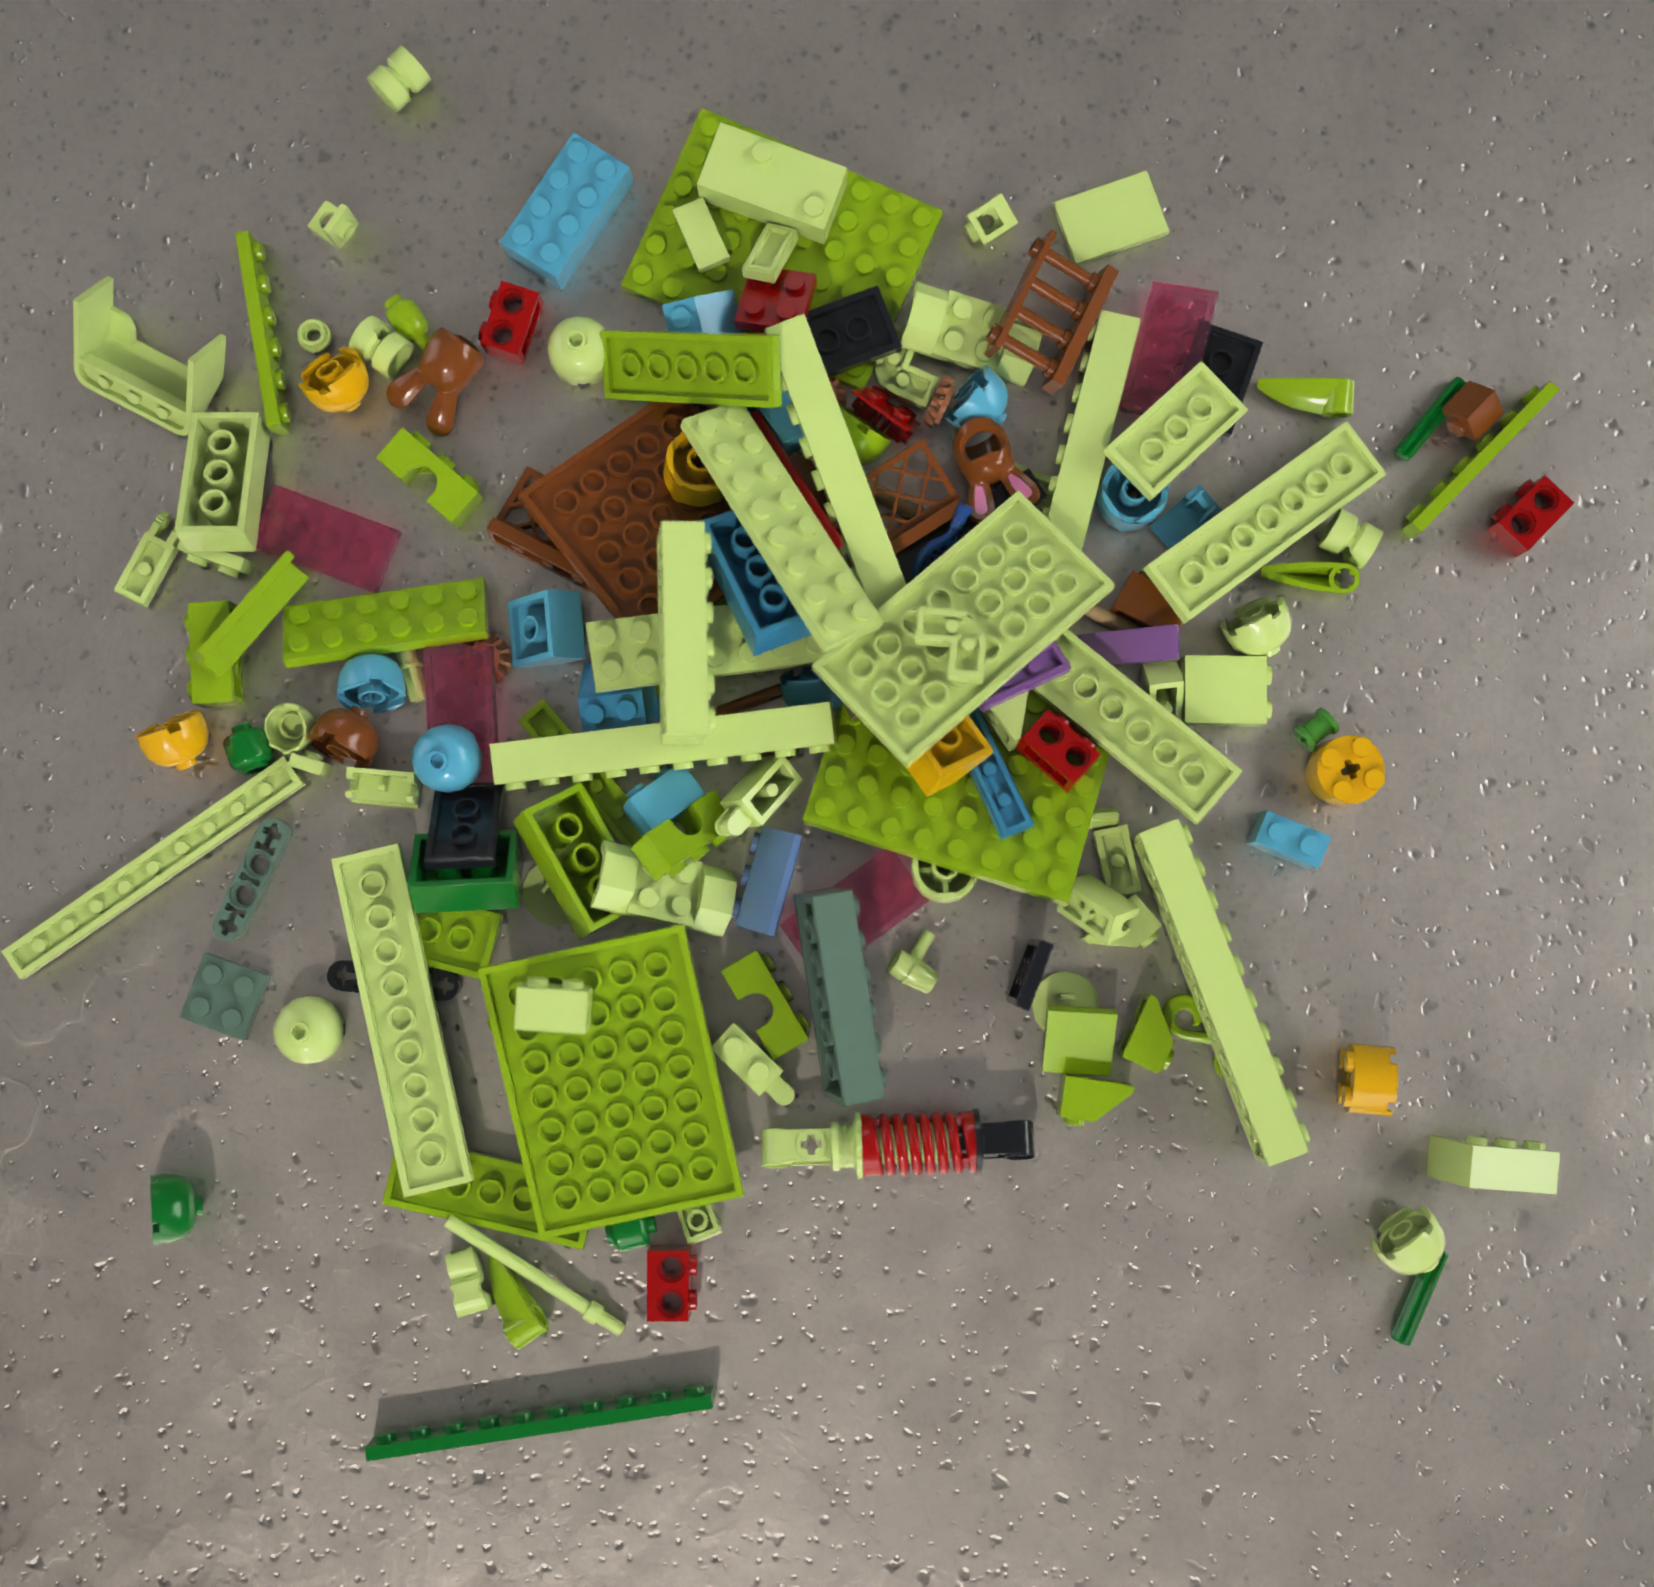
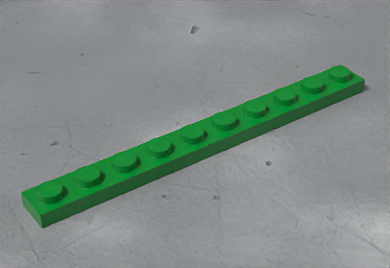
[365,1383,715,1462]

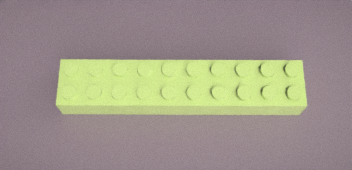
[1131,818,1310,1167]

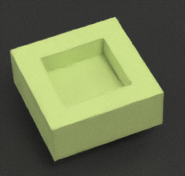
[287,750,333,778]

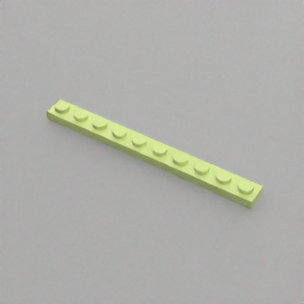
[1,756,306,979]

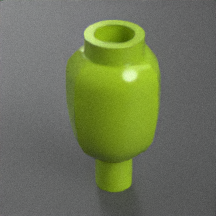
[384,294,429,350]

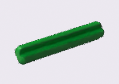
[1394,377,1467,461]
[1391,1251,1448,1346]

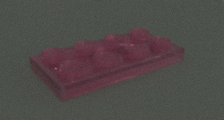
[1119,281,1219,415]
[256,484,402,593]
[423,646,499,783]
[780,849,930,957]

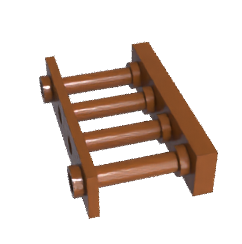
[984,230,1119,395]

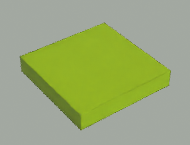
[1041,1005,1118,1076]

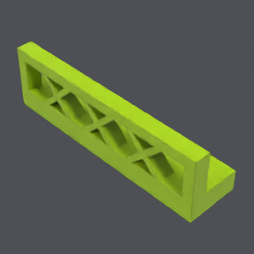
[192,550,309,680]

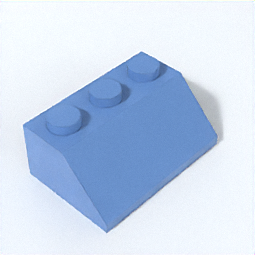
[732,826,803,937]

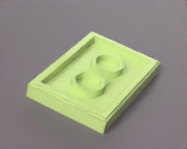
[1052,170,1170,266]

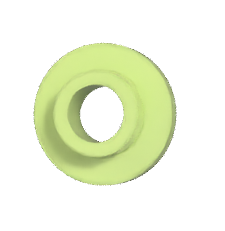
[297,319,332,353]

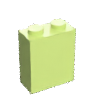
[1179,655,1272,727]

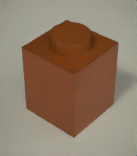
[1442,381,1504,441]

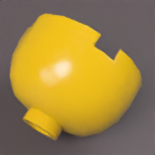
[298,347,369,413]
[135,709,209,771]

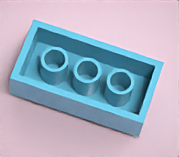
[500,132,634,291]

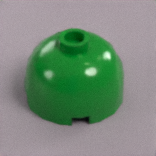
[150,1174,203,1245]

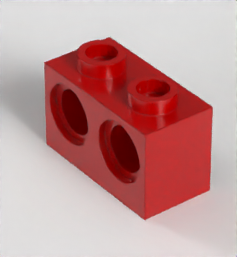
[478,280,545,365]
[1487,475,1574,557]
[1016,709,1101,793]
[647,1245,698,1322]

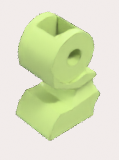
[445,1245,495,1318]

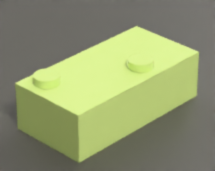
[697,122,848,244]
[174,412,270,552]

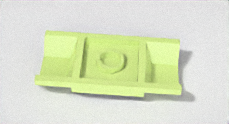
[900,281,1043,386]
[590,840,737,937]

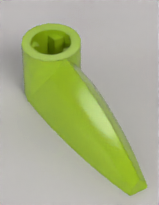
[1257,378,1355,418]
[1261,562,1360,594]
[488,1255,549,1349]

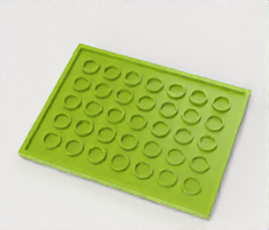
[621,108,944,389]
[802,690,1109,906]
[478,923,745,1240]

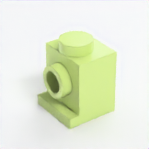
[963,193,1018,245]

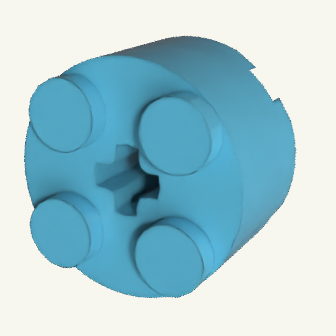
[1096,464,1169,532]

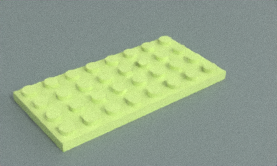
[812,490,1115,768]

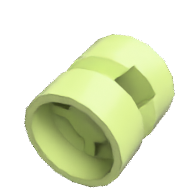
[367,45,431,113]
[349,315,414,379]
[1318,508,1383,569]

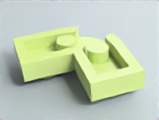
[875,322,940,411]
[915,606,986,684]

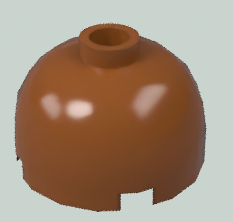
[307,706,379,768]

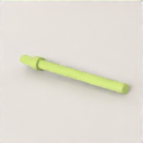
[444,1214,626,1336]

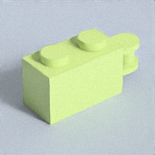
[715,755,803,837]
[712,1021,795,1106]

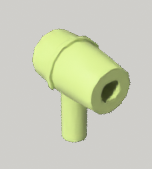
[888,930,939,994]

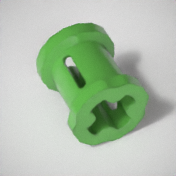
[1293,707,1339,752]

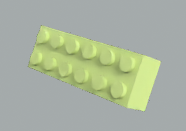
[657,521,715,744]

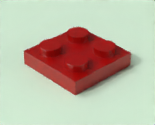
[734,269,817,333]

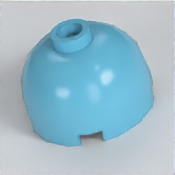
[943,365,1008,434]
[337,653,406,713]
[411,724,483,793]

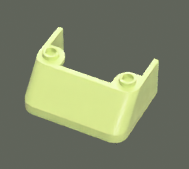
[73,276,226,436]

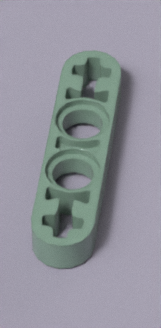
[213,818,292,941]

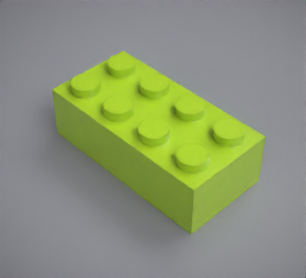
[513,782,625,941]

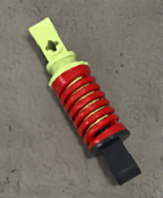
[761,1108,1036,1179]

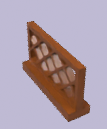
[820,438,963,568]
[486,466,594,594]

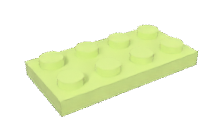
[1103,361,1248,502]

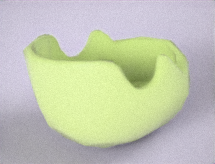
[264,702,315,755]

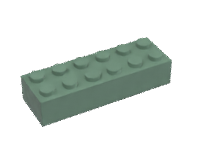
[793,887,887,1107]

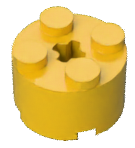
[663,431,724,507]
[1305,735,1385,806]
[1336,1043,1398,1117]

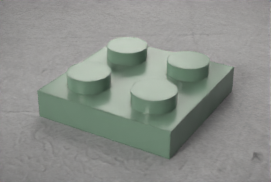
[180,953,271,1040]

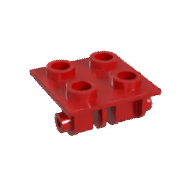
[851,385,921,445]

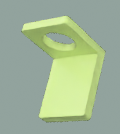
[307,200,359,249]

